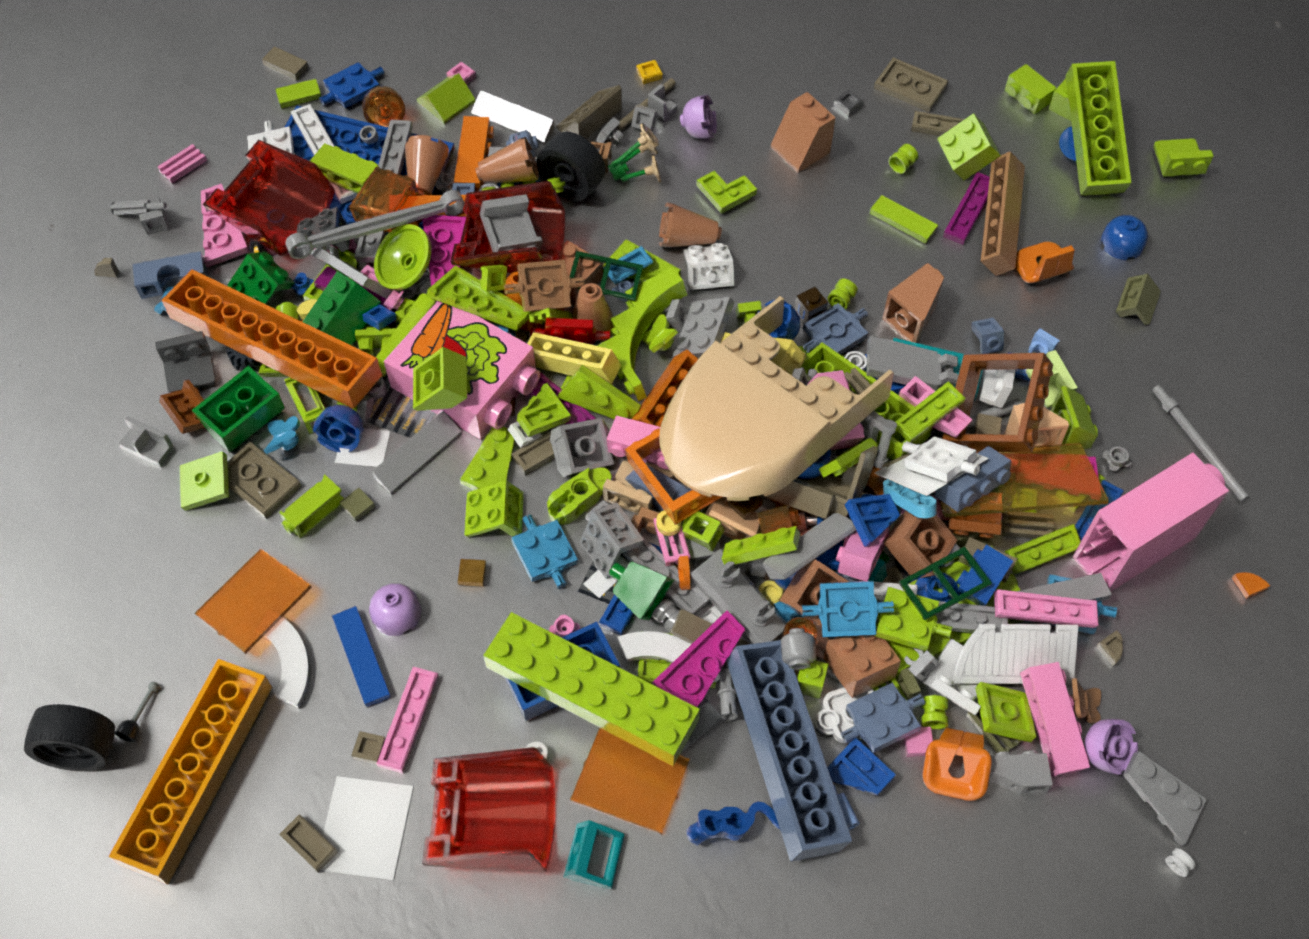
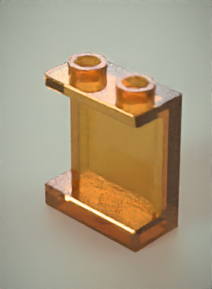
[349,167,419,233]

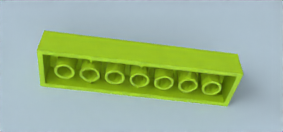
[483,612,700,766]

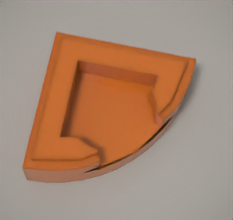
[677,555,690,590]
[1232,572,1270,599]

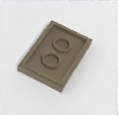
[874,57,949,112]
[227,442,302,519]

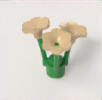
[608,123,661,182]

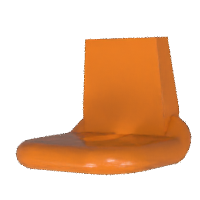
[1015,242,1075,283]
[922,728,992,801]

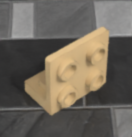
[603,460,654,514]

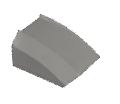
[550,418,615,477]

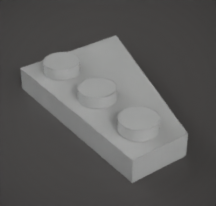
[1123,751,1207,846]

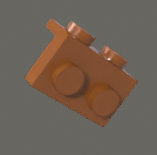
[159,379,205,434]
[949,503,1002,538]

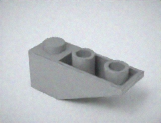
[961,750,1053,794]

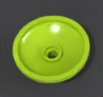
[374,224,431,290]

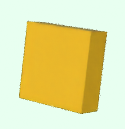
[636,60,663,84]

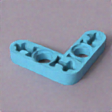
[883,479,937,518]

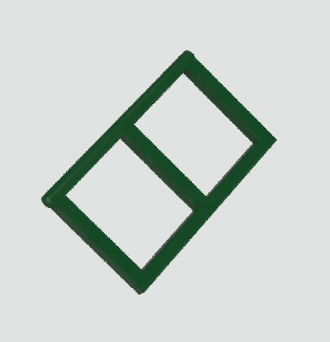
[569,251,643,301]
[899,547,992,620]

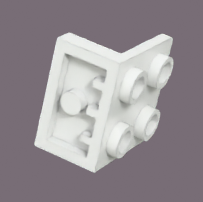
[683,243,734,290]
[923,639,981,715]

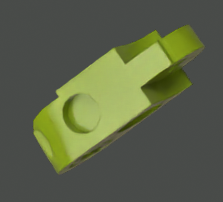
[547,467,611,525]

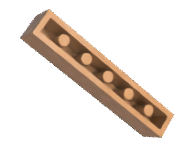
[981,151,1025,276]

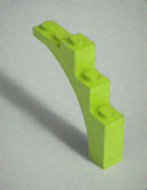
[597,267,687,402]

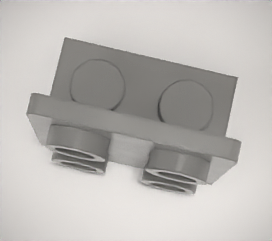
[580,503,644,578]

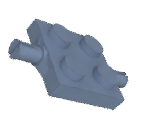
[803,303,868,355]
[841,683,925,753]

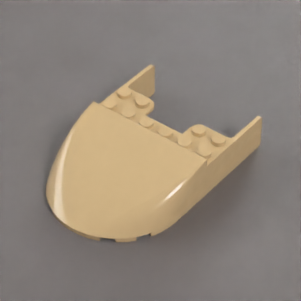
[659,296,894,501]

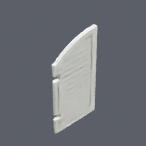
[953,624,1078,684]

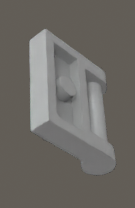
[851,411,897,468]

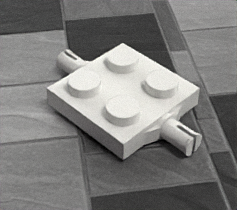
[247,120,295,182]
[902,437,980,482]

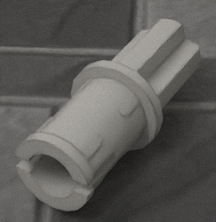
[717,667,738,720]

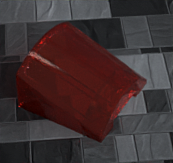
[202,139,336,256]
[450,181,565,273]
[422,747,555,872]

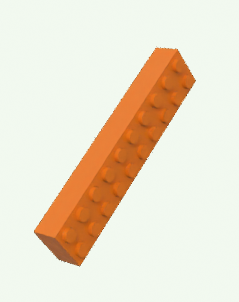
[162,269,382,409]

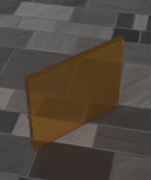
[194,549,312,654]
[570,728,690,835]

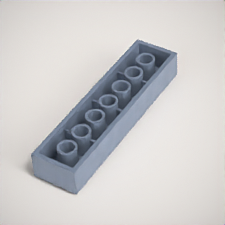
[726,640,852,862]

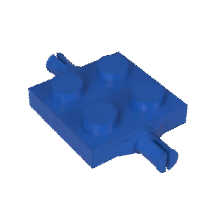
[319,62,385,109]

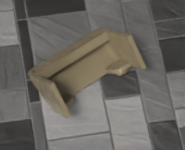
[795,446,878,517]

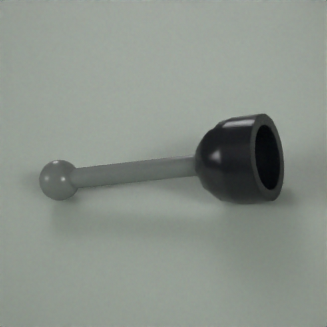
[114,682,159,743]

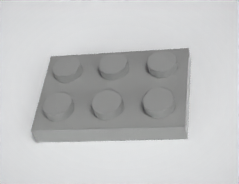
[673,297,734,359]

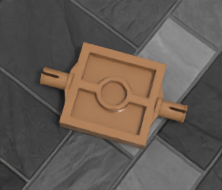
[504,260,584,312]

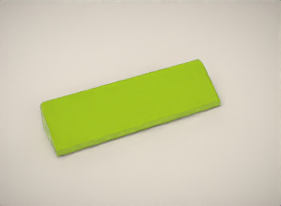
[376,293,437,377]

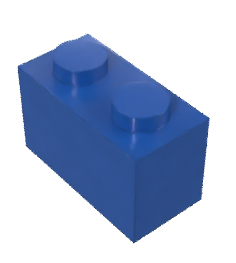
[956,544,1013,606]

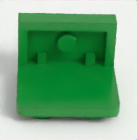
[227,252,295,305]

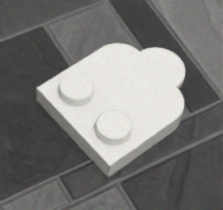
[815,688,873,744]

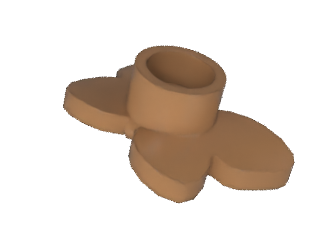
[1071,678,1101,724]

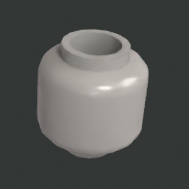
[781,628,816,670]

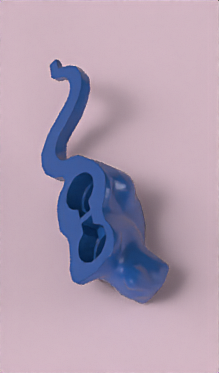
[686,801,780,846]

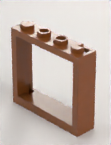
[942,353,1053,453]

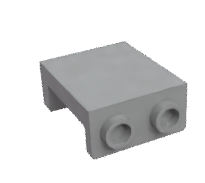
[480,194,543,260]

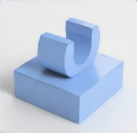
[1028,328,1060,355]

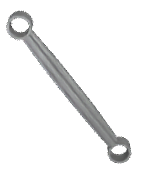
[285,190,466,259]

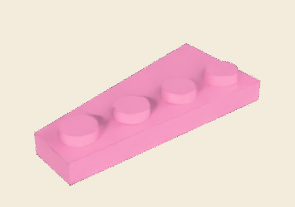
[201,183,249,267]

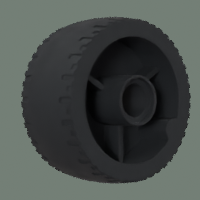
[536,131,606,202]
[24,704,115,771]

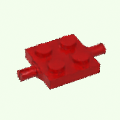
[530,318,610,346]

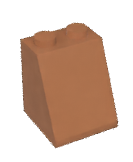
[771,92,836,173]
[882,263,944,343]

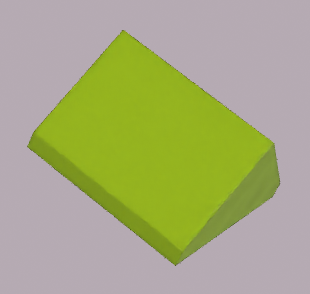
[417,73,476,124]

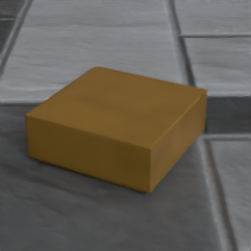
[457,559,486,587]

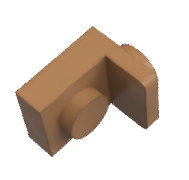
[631,507,659,534]

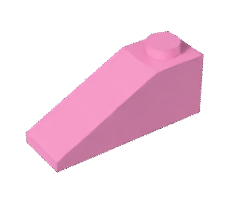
[899,376,973,438]

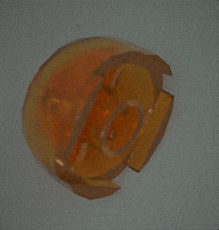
[362,86,405,127]

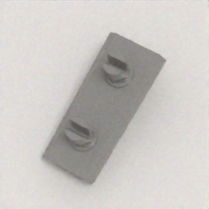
[690,548,789,644]

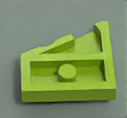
[517,383,571,437]

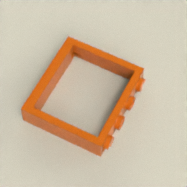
[625,428,722,525]

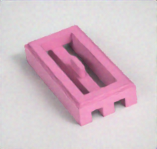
[157,144,207,183]
[654,518,691,566]

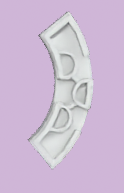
[257,610,309,708]
[618,631,720,683]

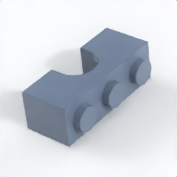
[132,251,208,299]
[935,446,1012,512]

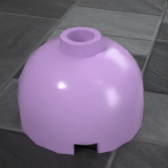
[680,95,717,139]
[369,583,422,636]
[1085,719,1138,775]

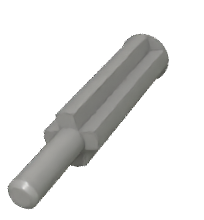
[110,200,167,215]

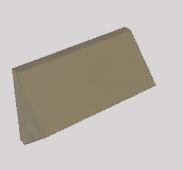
[556,85,622,139]

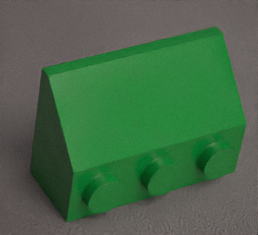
[302,271,381,346]
[192,366,285,453]

